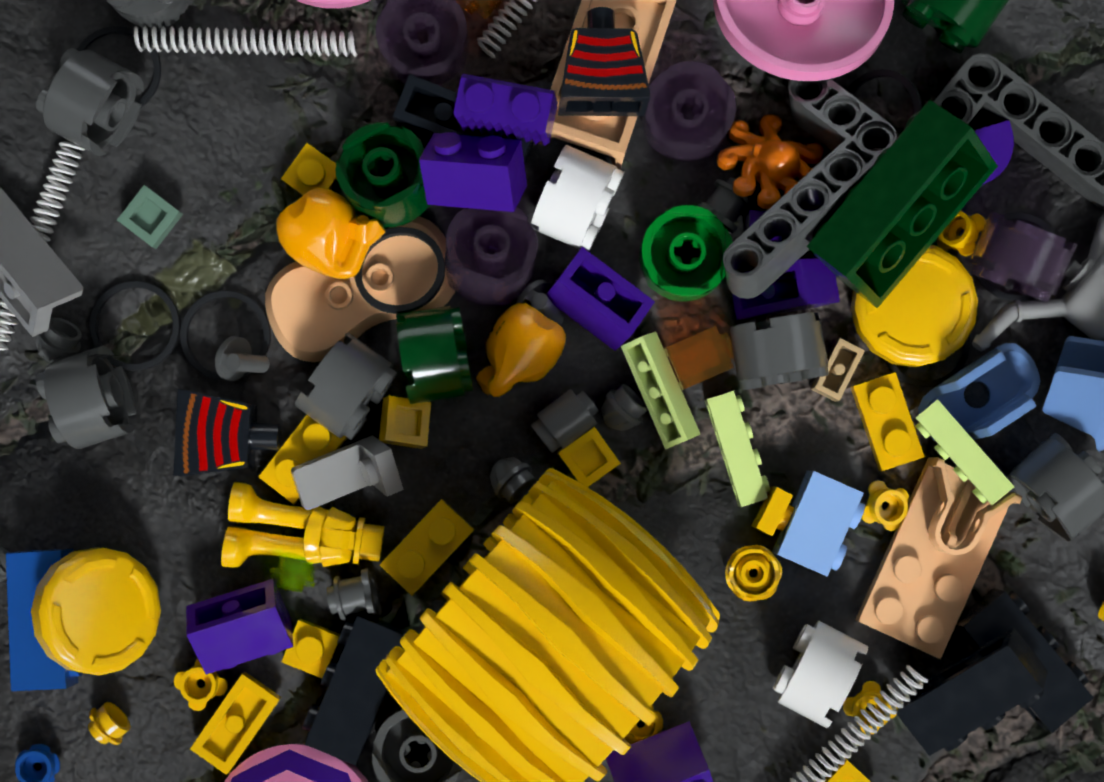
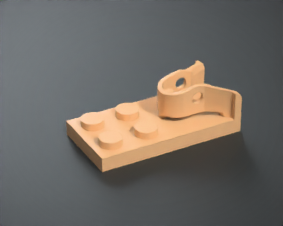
[538,0,677,170]
[855,457,1022,659]

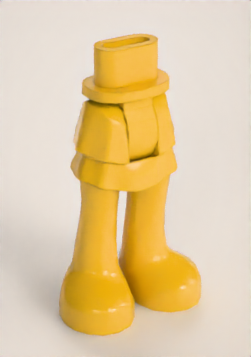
[221,482,385,568]

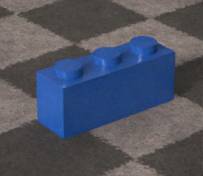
[6,548,83,692]

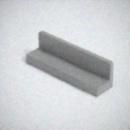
[0,187,83,337]

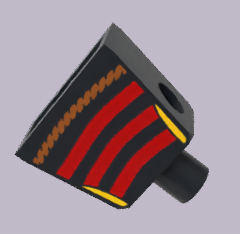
[558,7,650,116]
[173,389,282,476]

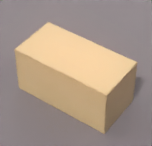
[811,338,865,402]

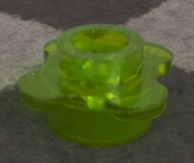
[269,557,315,592]

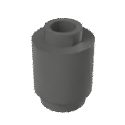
[530,389,599,453]

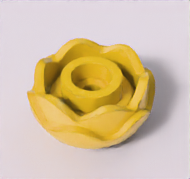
[725,545,782,602]

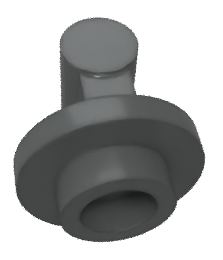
[516,280,564,325]
[215,336,270,381]

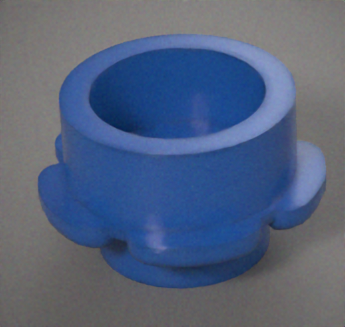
[15,744,61,782]

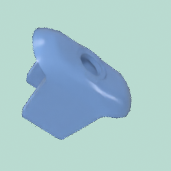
[1043,336,1104,452]
[918,343,1041,440]

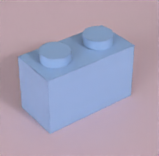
[772,471,865,577]

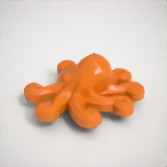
[716,114,824,209]

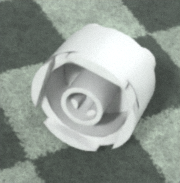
[531,145,625,251]
[772,620,868,728]

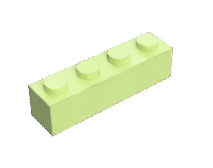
[621,331,700,450]
[704,391,770,507]
[915,399,1014,505]

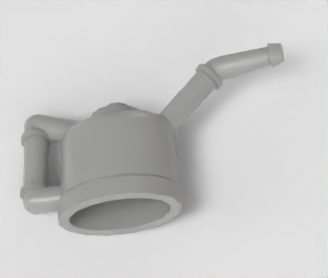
[972,214,1104,351]

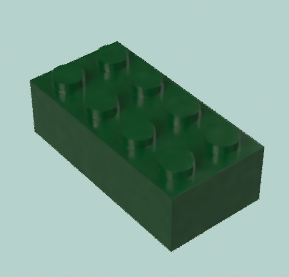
[806,100,998,308]

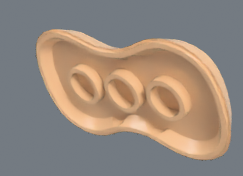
[265,216,458,362]

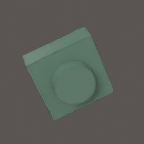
[117,185,183,249]

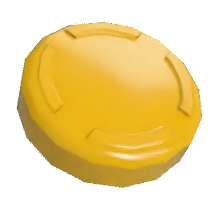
[851,245,978,367]
[31,547,161,676]

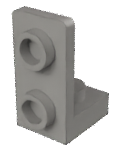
[291,435,404,510]

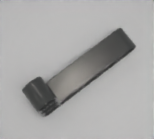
[932,53,1104,211]
[723,79,897,299]

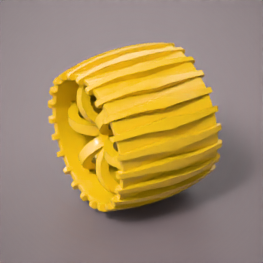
[375,468,720,782]

